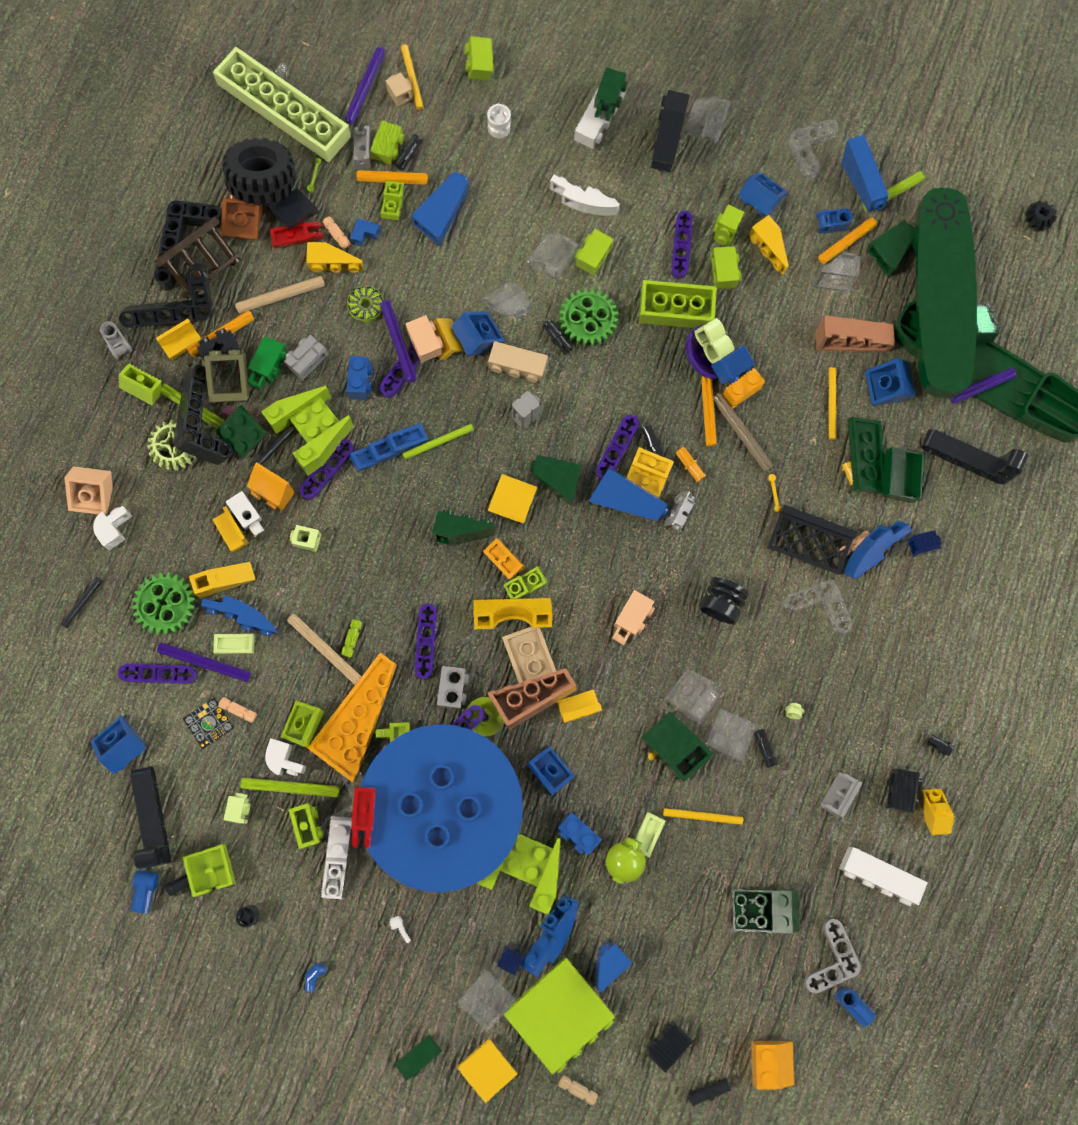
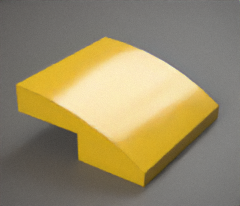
[627,447,674,497]
[488,474,538,524]
[457,1039,517,1103]

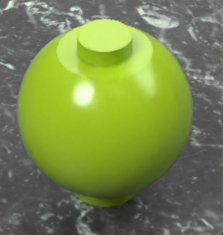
[606,837,646,884]

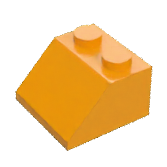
[247,462,295,511]
[751,1041,794,1089]

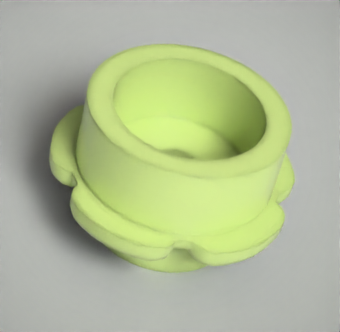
[785,703,805,719]

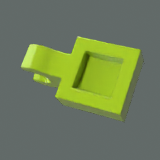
[376,723,410,742]

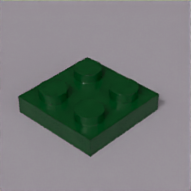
[215,405,268,459]

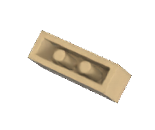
[488,341,548,383]

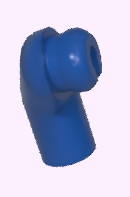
[305,963,327,992]

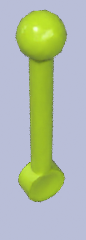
[307,158,322,193]

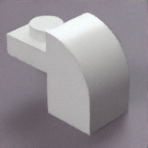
[94,506,132,551]
[265,738,306,776]

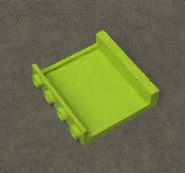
[504,956,615,1074]

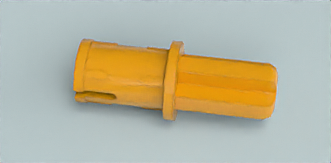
[676,447,706,483]

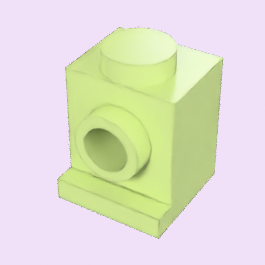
[290,525,321,552]
[224,793,250,824]

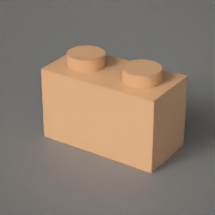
[406,315,443,363]

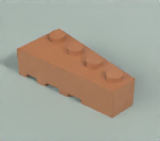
[816,315,894,352]
[487,668,577,730]

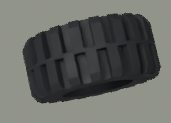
[222,138,295,205]

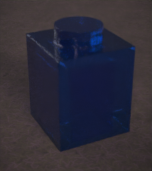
[908,530,941,558]
[497,945,524,976]

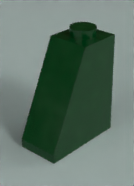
[866,219,914,277]
[530,455,581,505]

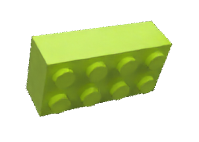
[638,280,717,328]

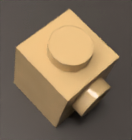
[385,73,413,107]

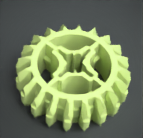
[147,420,197,471]

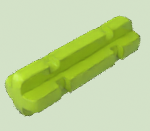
[341,619,362,658]

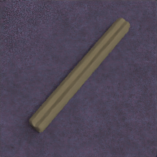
[713,393,773,472]

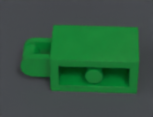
[248,336,288,390]

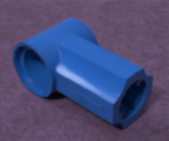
[130,870,159,913]
[835,987,876,1028]

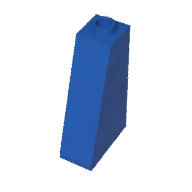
[841,135,889,213]
[411,171,469,246]
[589,467,668,521]

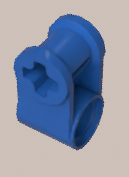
[816,209,853,234]

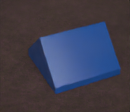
[526,746,575,796]

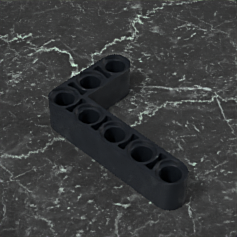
[154,200,222,291]
[119,262,214,327]
[173,365,233,465]
[921,429,1028,484]
[130,766,171,869]

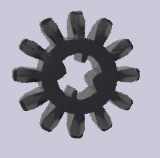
[1024,200,1057,232]

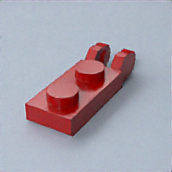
[270,222,324,249]
[351,787,376,848]

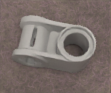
[100,322,133,360]

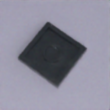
[267,188,319,231]

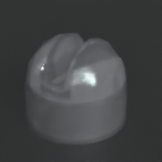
[274,62,289,79]

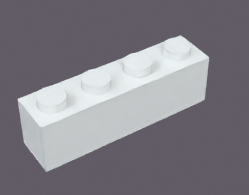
[574,87,626,149]
[839,847,927,907]

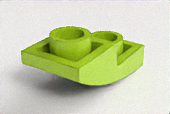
[381,181,404,220]
[503,566,548,599]

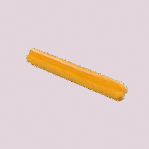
[356,170,428,185]
[818,217,877,264]
[187,311,254,357]
[701,376,717,447]

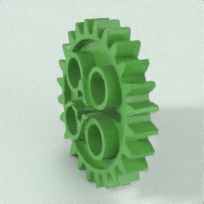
[559,288,618,347]
[131,572,197,636]

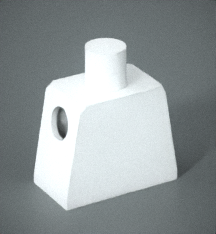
[226,491,265,537]

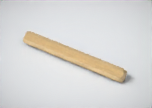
[235,276,325,313]
[287,614,361,685]

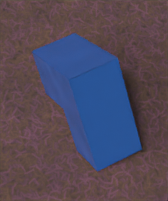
[350,218,380,246]

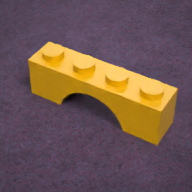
[474,598,552,629]

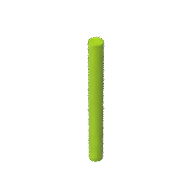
[402,424,474,460]

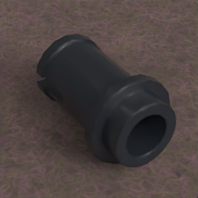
[927,734,954,756]
[164,873,189,897]

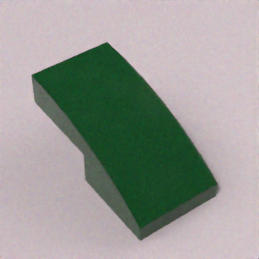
[394,1035,442,1081]

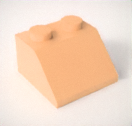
[65,466,113,515]

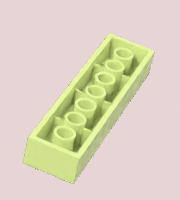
[213,47,351,162]

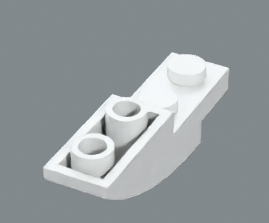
[550,175,620,216]
[321,816,352,899]

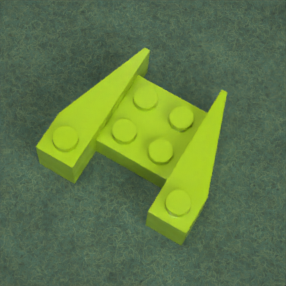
[261,386,354,476]
[477,834,560,915]

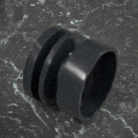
[699,577,749,625]

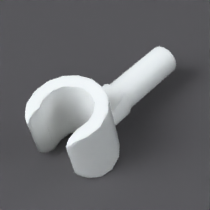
[390,916,411,943]

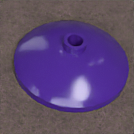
[686,325,718,379]

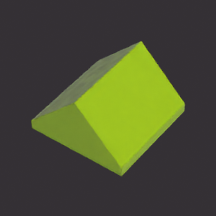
[281,701,324,748]

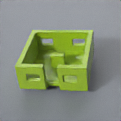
[183,844,236,897]

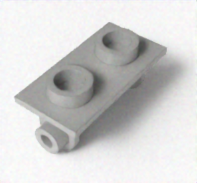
[664,491,695,531]

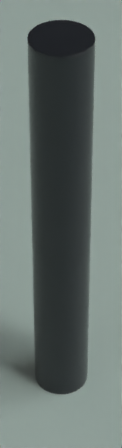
[251,425,296,467]
[60,577,103,628]

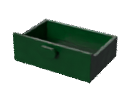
[882,447,926,503]

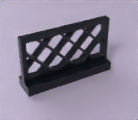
[767,505,857,575]

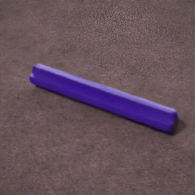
[949,368,1017,404]

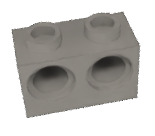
[437,666,469,710]

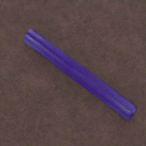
[344,46,385,125]
[380,300,417,383]
[157,643,251,682]

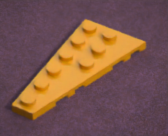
[308,653,397,784]

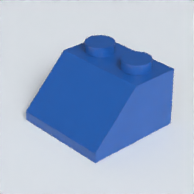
[738,172,788,216]
[451,311,505,356]
[865,358,916,406]
[90,715,146,775]
[595,941,632,992]

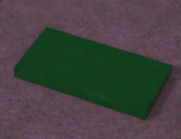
[848,417,885,494]

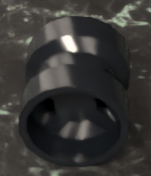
[235,905,260,928]

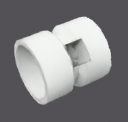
[487,104,511,138]

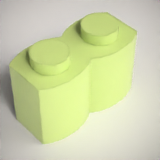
[694,318,734,364]

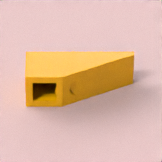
[749,215,788,275]
[307,242,364,273]
[189,562,256,598]

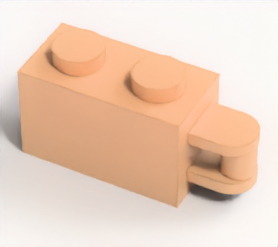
[612,590,655,645]

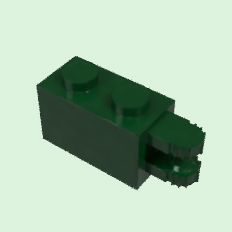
[594,67,628,122]

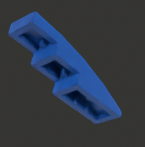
[349,423,429,472]

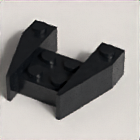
[650,90,690,173]

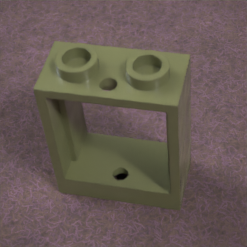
[204,350,250,402]

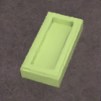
[213,634,255,654]
[635,812,665,857]

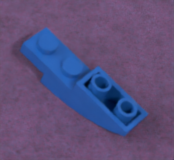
[843,521,912,579]
[201,596,279,637]
[520,893,579,977]

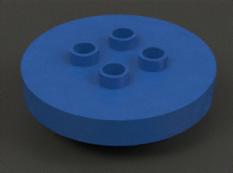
[360,725,523,892]

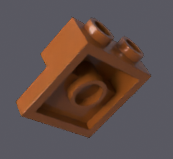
[221,195,262,240]

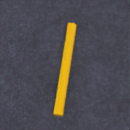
[401,45,424,110]
[829,368,836,440]
[663,808,743,825]

